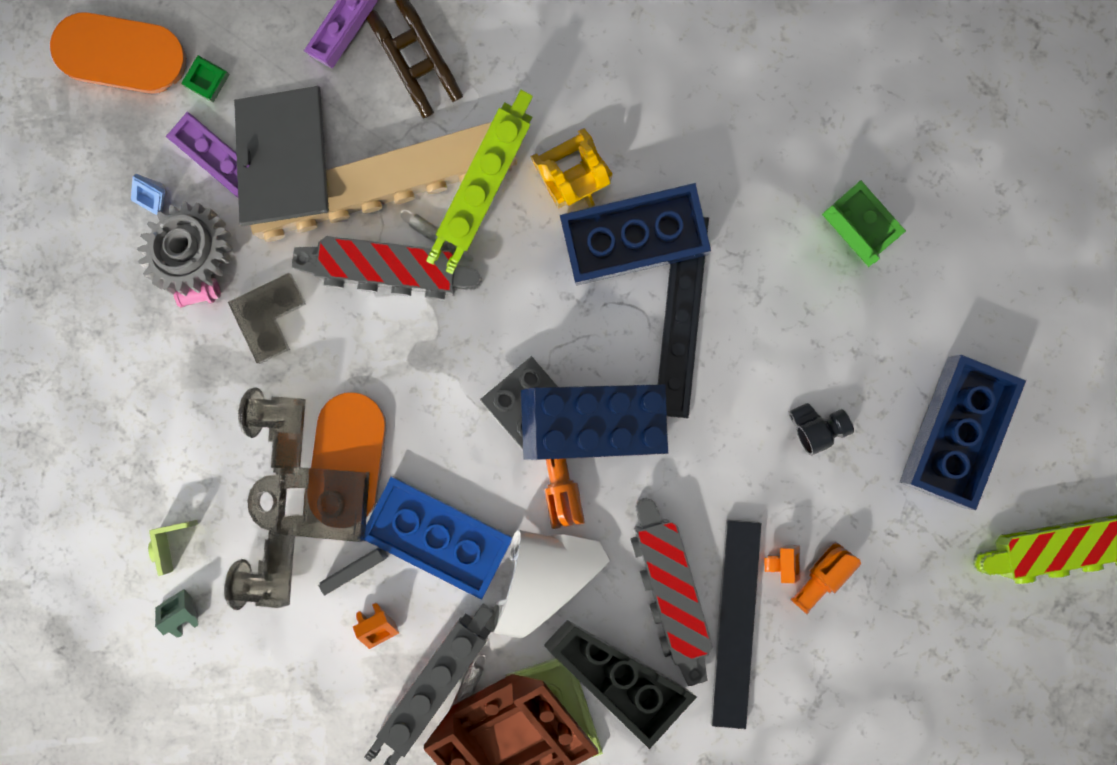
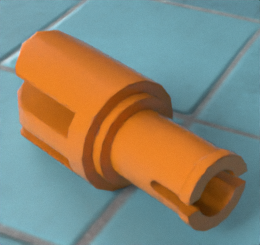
[544,459,585,529]
[790,542,861,615]

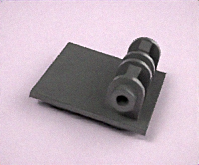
[480,356,558,449]

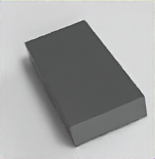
[318,547,389,596]

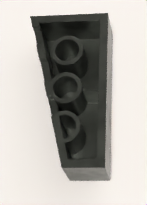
[544,620,697,749]

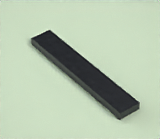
[657,217,709,419]
[710,520,762,729]

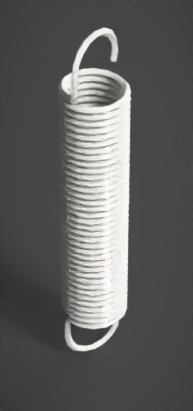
[400,210,474,261]
[448,654,486,712]

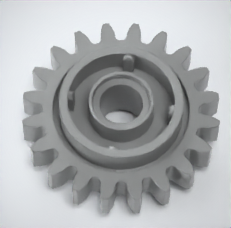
[137,202,233,296]

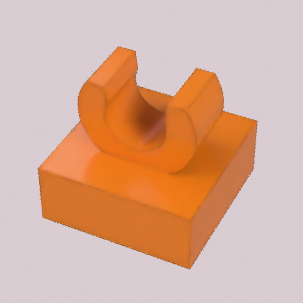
[764,545,800,584]
[353,603,399,649]

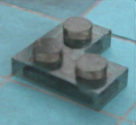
[228,273,306,364]

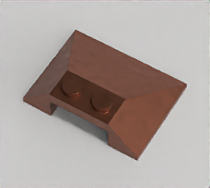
[424,674,599,765]

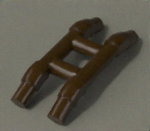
[366,0,463,119]

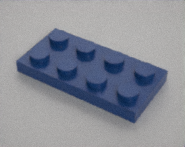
[360,476,513,600]

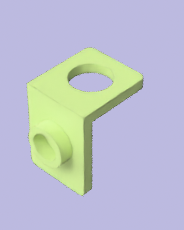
[148,520,198,576]

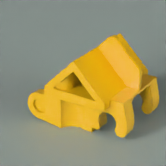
[530,128,613,209]

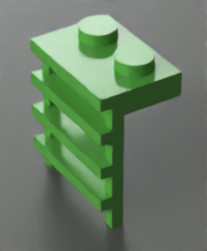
[822,180,906,267]

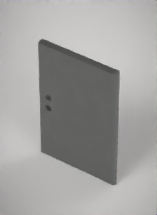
[234,86,329,226]

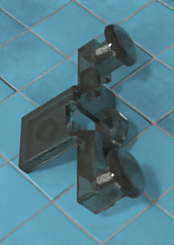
[224,387,370,610]

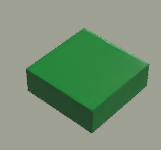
[181,55,230,103]

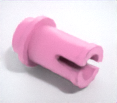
[174,278,221,308]

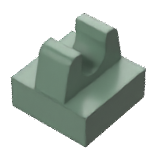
[155,589,199,638]

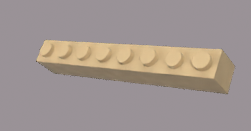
[250,122,517,242]

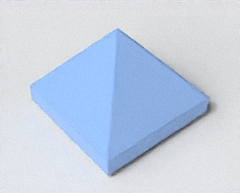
[131,174,165,215]

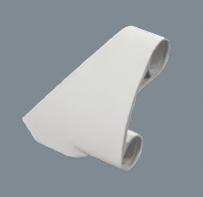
[489,530,610,638]

